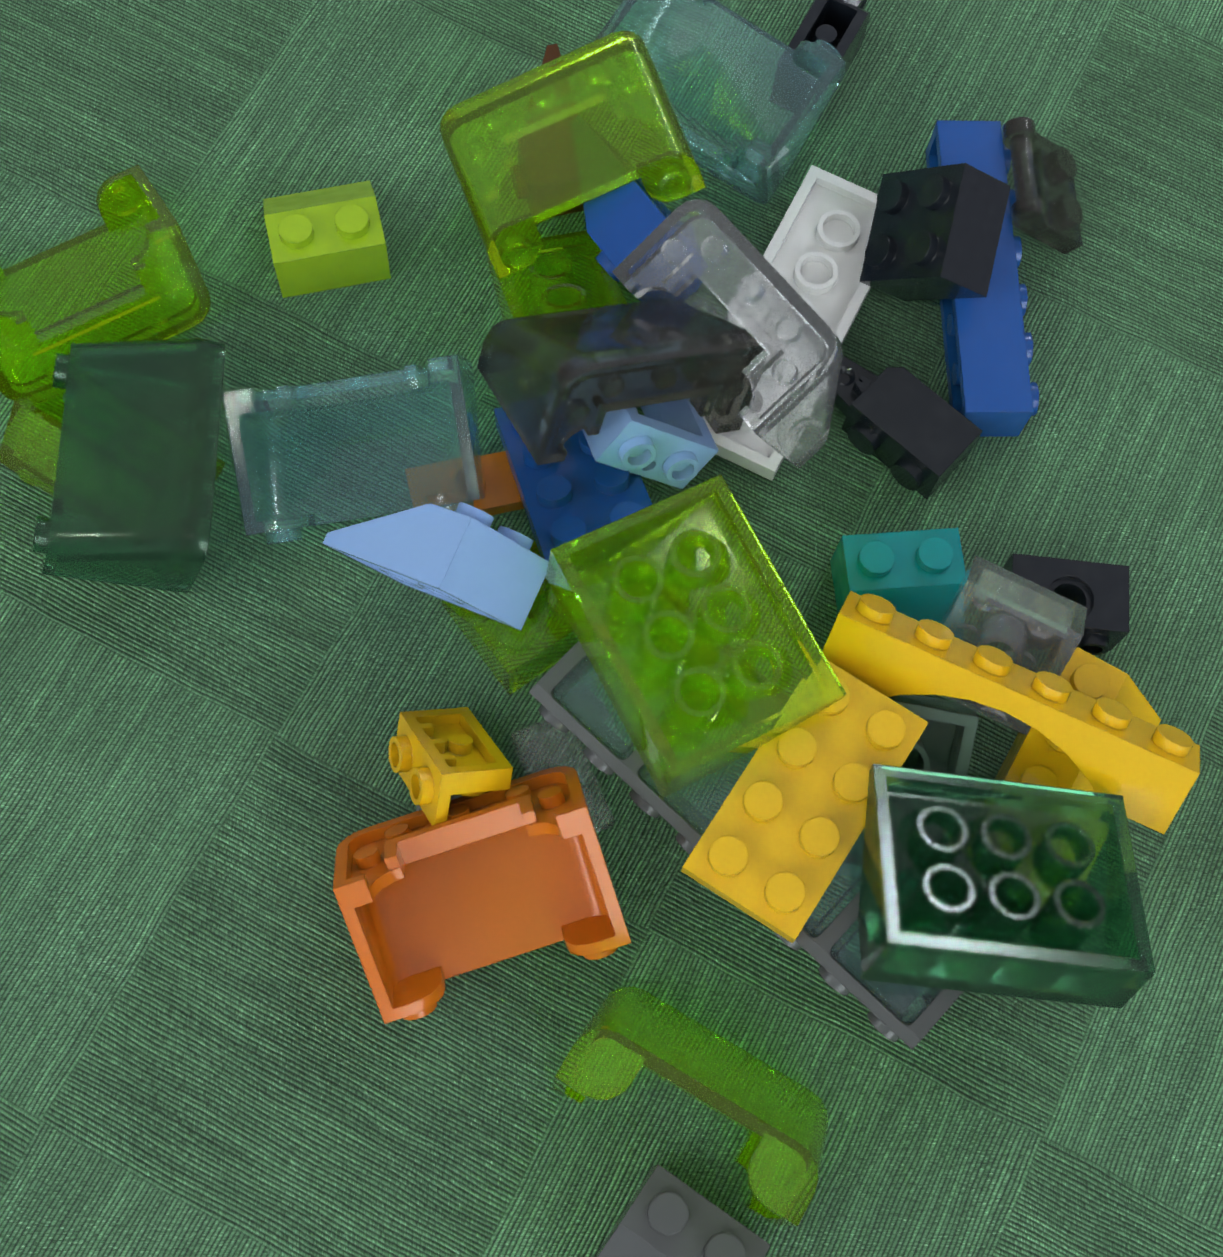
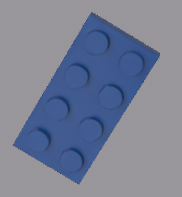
[494,392,667,582]

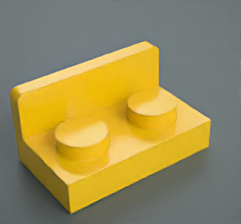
[388,707,513,826]

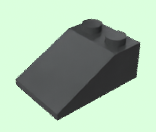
[594,1164,771,1257]

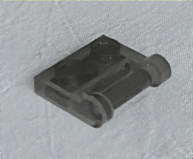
[1002,117,1083,254]

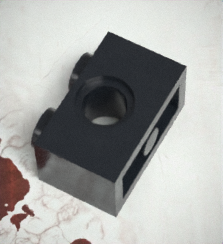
[996,553,1129,655]

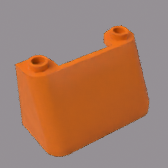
[333,766,632,1024]

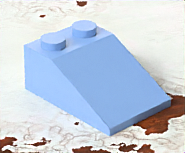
[322,502,551,631]

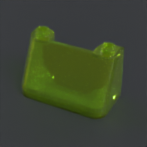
[439,30,706,279]
[0,165,211,403]
[553,986,828,1226]

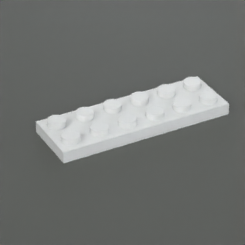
[691,165,878,481]

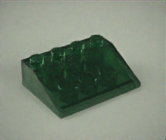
[858,764,1156,1009]

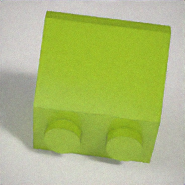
[263,180,391,298]

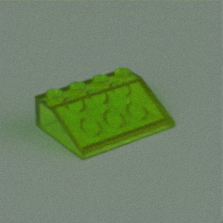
[546,475,846,798]

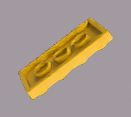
[681,655,929,943]

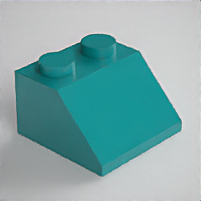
[830,528,967,641]

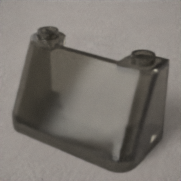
[477,298,770,465]

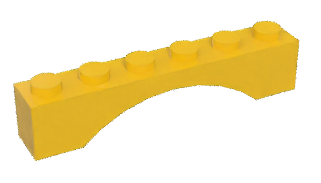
[820,591,1200,834]

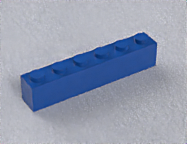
[925,120,1039,437]

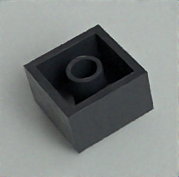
[859,163,1011,301]

